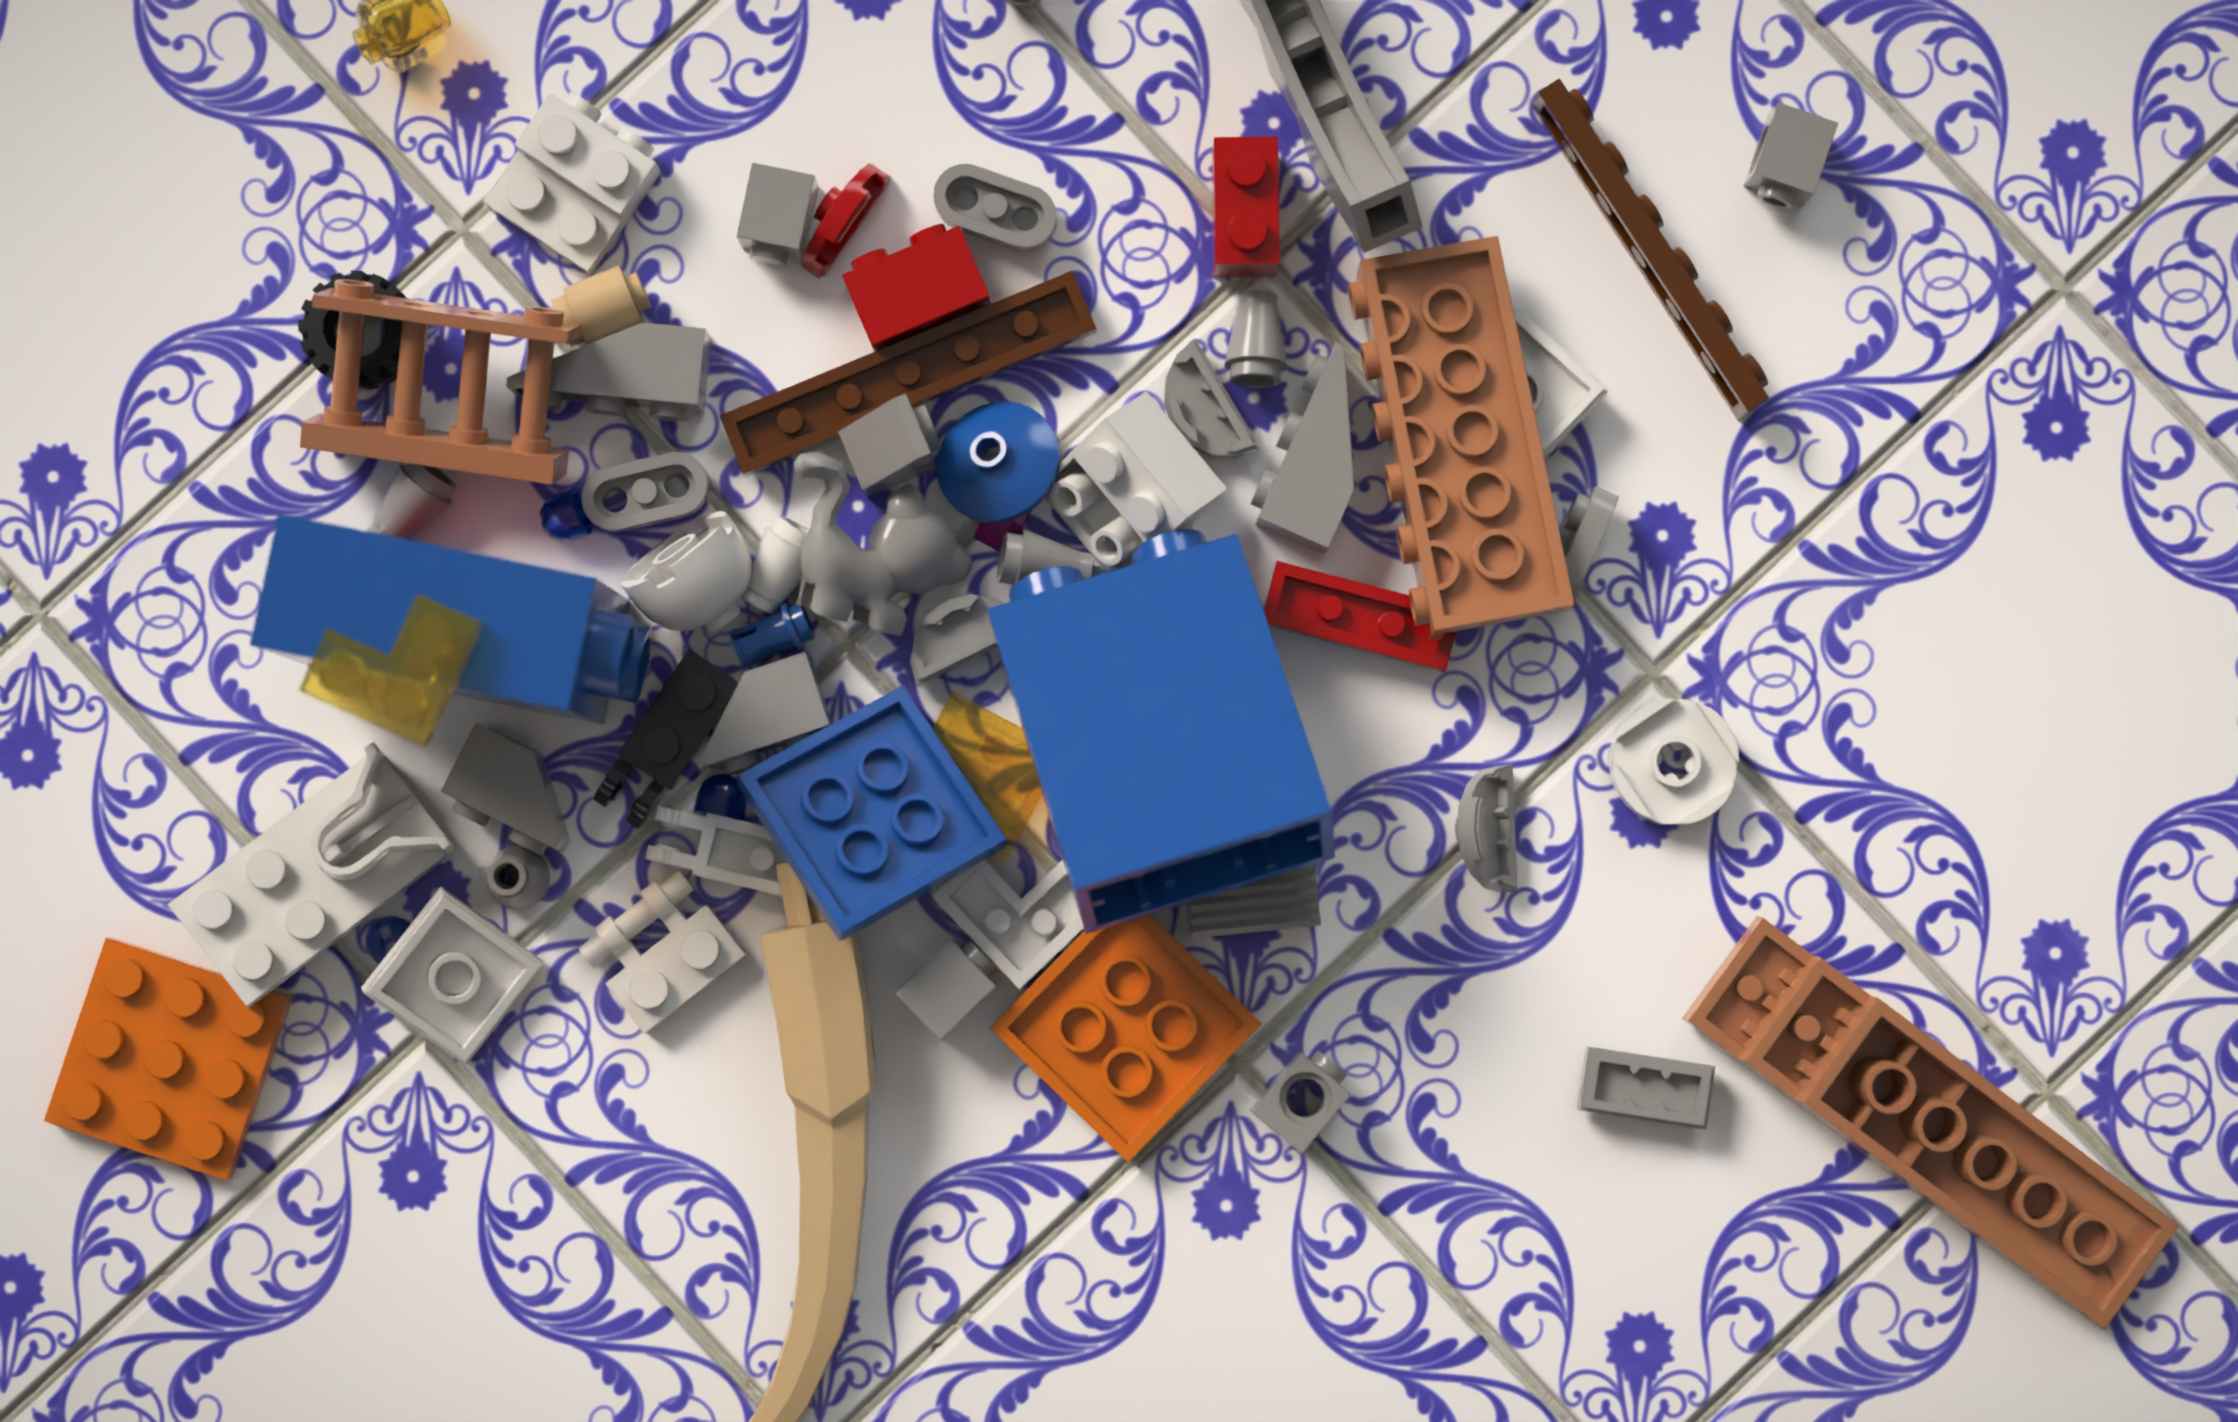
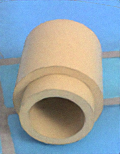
[551,265,651,347]

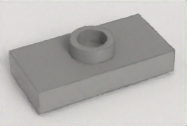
[1577,1046,1716,1130]

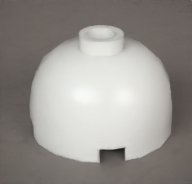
[621,511,752,632]

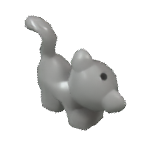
[794,452,974,636]

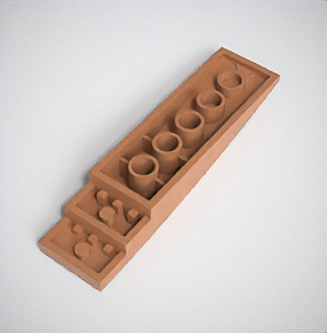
[1682,916,2180,1330]

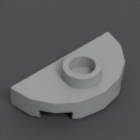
[1164,339,1259,458]
[910,594,1004,687]
[1455,764,1517,892]

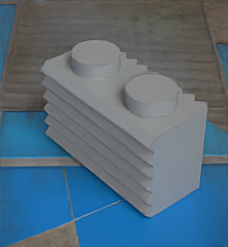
[1188,864,1321,938]

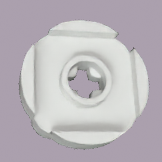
[1608,699,1739,825]

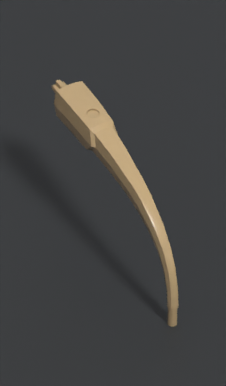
[748,862,876,1422]

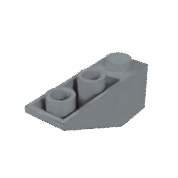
[506,323,712,422]
[1250,343,1354,555]

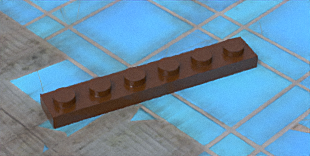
[1531,78,1769,420]
[719,271,1097,477]

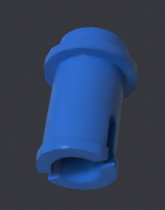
[729,602,816,668]

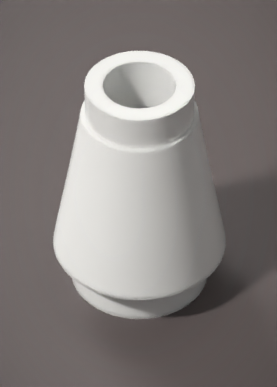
[742,515,809,614]

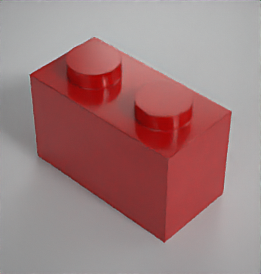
[1212,136,1280,277]
[842,224,991,352]

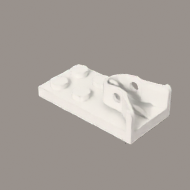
[168,742,456,1008]

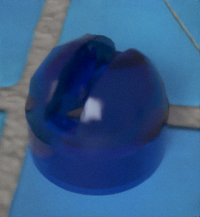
[540,487,593,542]
[693,774,747,821]
[366,916,412,964]

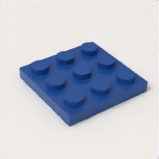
[737,685,1007,942]

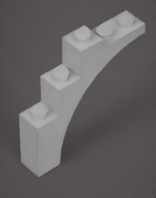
[1239,0,1423,253]

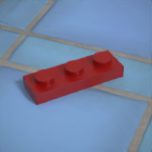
[1263,561,1456,672]

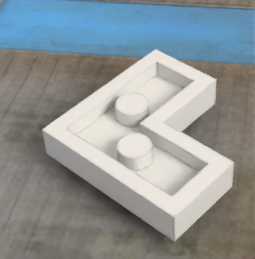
[931,860,1084,990]

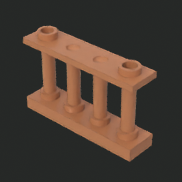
[300,279,582,485]

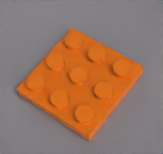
[990,915,1262,1163]
[44,937,293,1181]

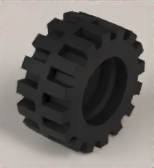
[298,270,408,390]

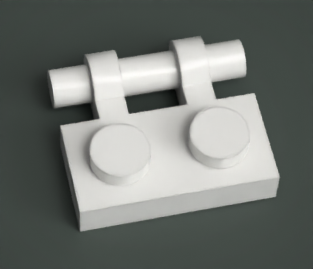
[578,869,748,1034]

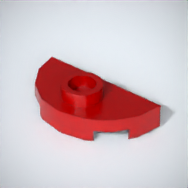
[801,163,891,279]

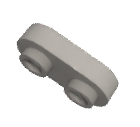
[933,164,1057,252]
[581,452,710,533]
[1563,486,1619,612]

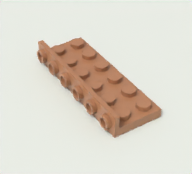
[1348,236,1574,641]

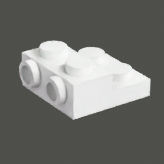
[483,92,661,276]

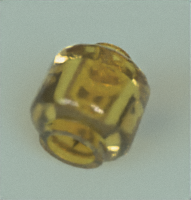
[352,0,452,73]

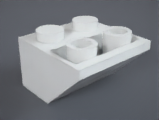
[1045,391,1227,572]

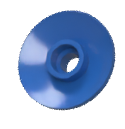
[936,401,1060,523]

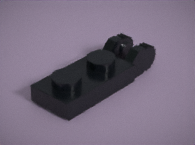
[593,649,739,829]

